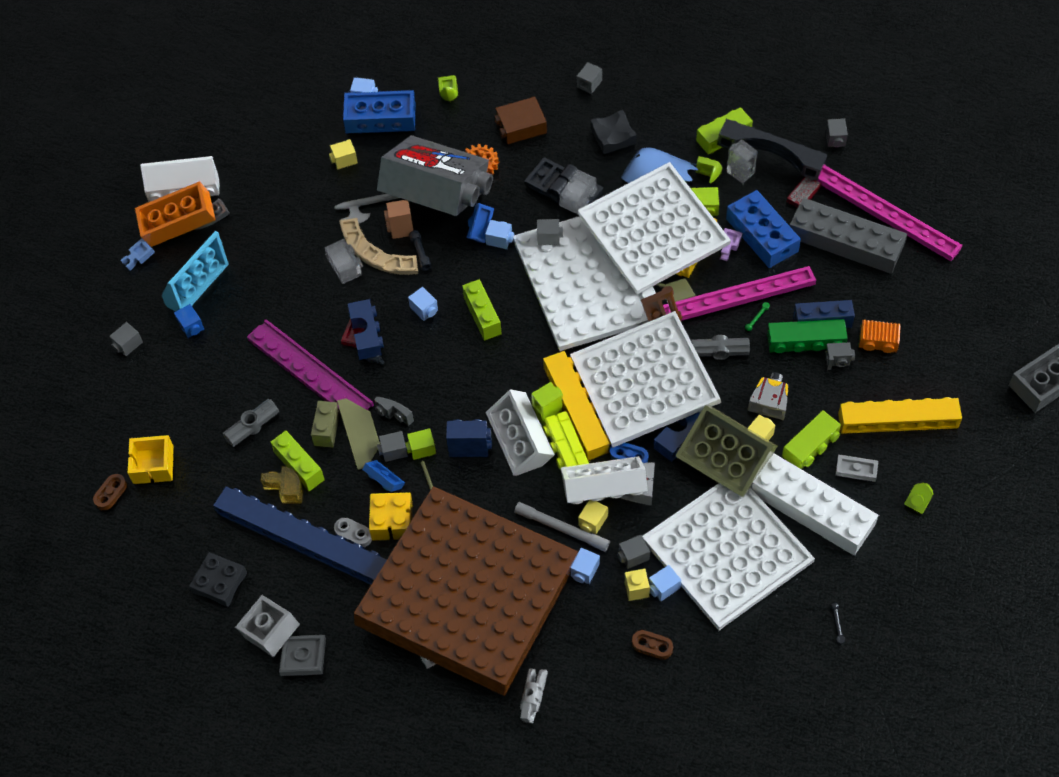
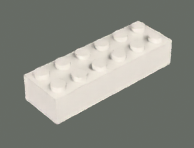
[751,454,878,556]

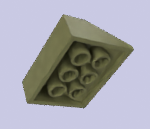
[676,405,777,497]

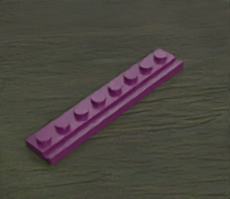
[247,320,374,413]

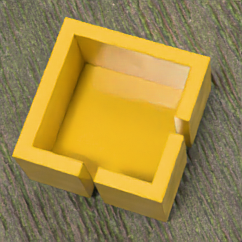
[128,435,174,484]
[369,493,413,540]

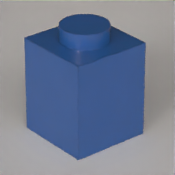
[174,304,204,338]

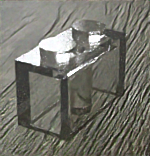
[727,139,758,183]
[559,170,598,214]
[325,239,363,284]

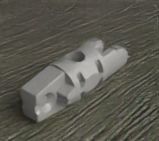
[520,669,547,723]

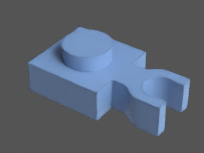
[121,238,155,270]

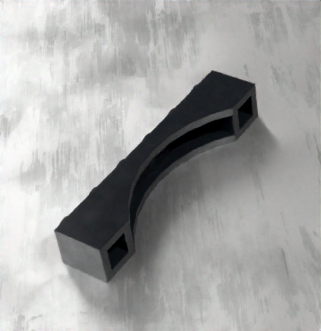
[717,119,827,181]

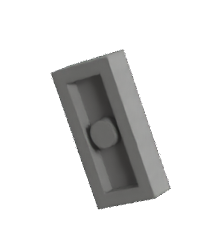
[836,455,878,482]

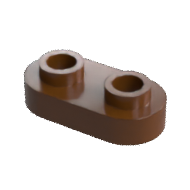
[93,474,127,510]
[632,630,673,659]

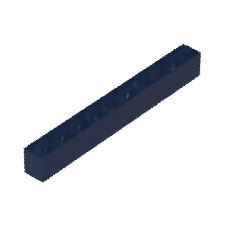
[213,487,387,585]

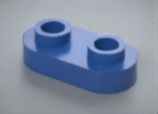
[610,443,648,463]

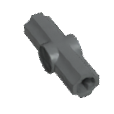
[691,335,750,360]
[223,399,279,447]

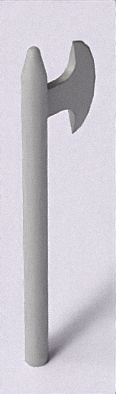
[335,194,399,223]

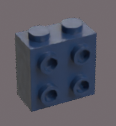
[446,419,492,457]

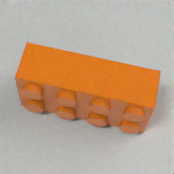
[135,181,216,247]

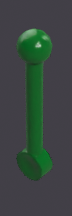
[745,302,770,331]

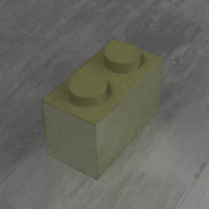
[311,401,340,447]

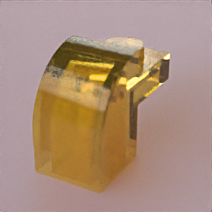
[261,466,303,503]

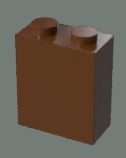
[494,97,547,144]

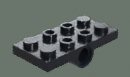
[524,157,603,213]

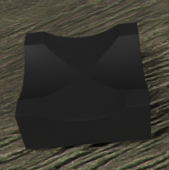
[591,110,636,154]
[189,552,247,607]

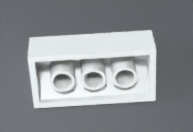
[141,156,219,202]
[486,390,554,476]
[561,456,648,504]

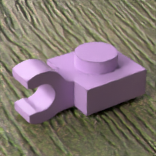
[720,228,743,261]

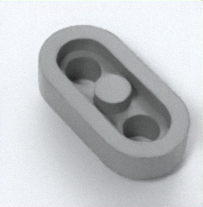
[334,518,372,547]

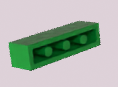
[767,319,848,353]

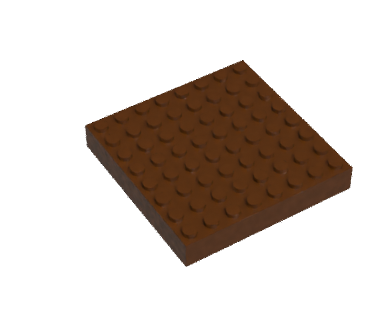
[354,486,578,696]

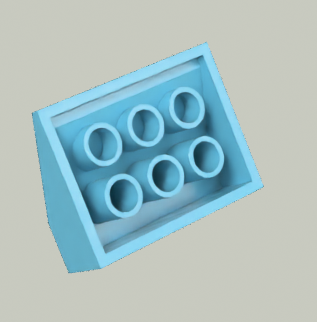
[162,231,229,311]

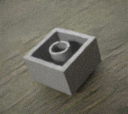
[235,595,300,657]

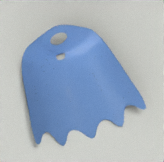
[621,148,698,183]

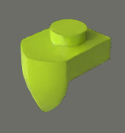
[438,75,458,101]
[696,156,722,183]
[904,483,933,514]

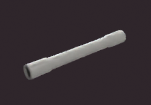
[514,502,610,552]

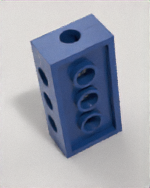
[343,90,415,133]
[726,190,801,268]

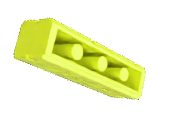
[543,411,589,470]

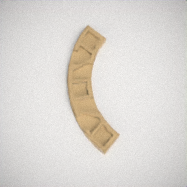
[340,218,418,275]

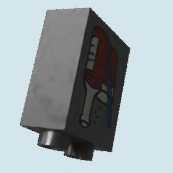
[377,135,493,216]

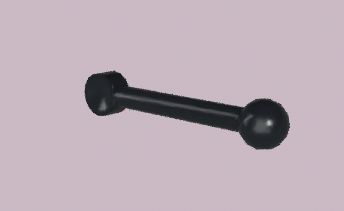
[831,602,845,645]

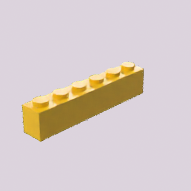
[543,351,611,460]
[838,397,962,434]

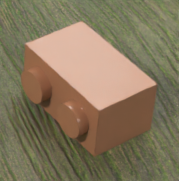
[384,200,413,239]

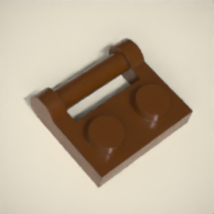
[640,286,683,322]

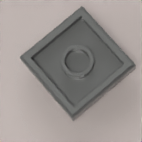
[279,635,326,676]

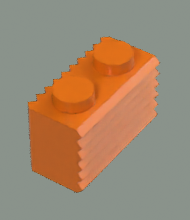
[858,320,900,353]

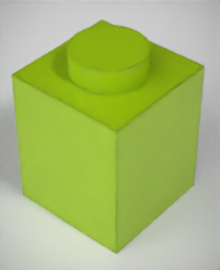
[405,428,436,460]

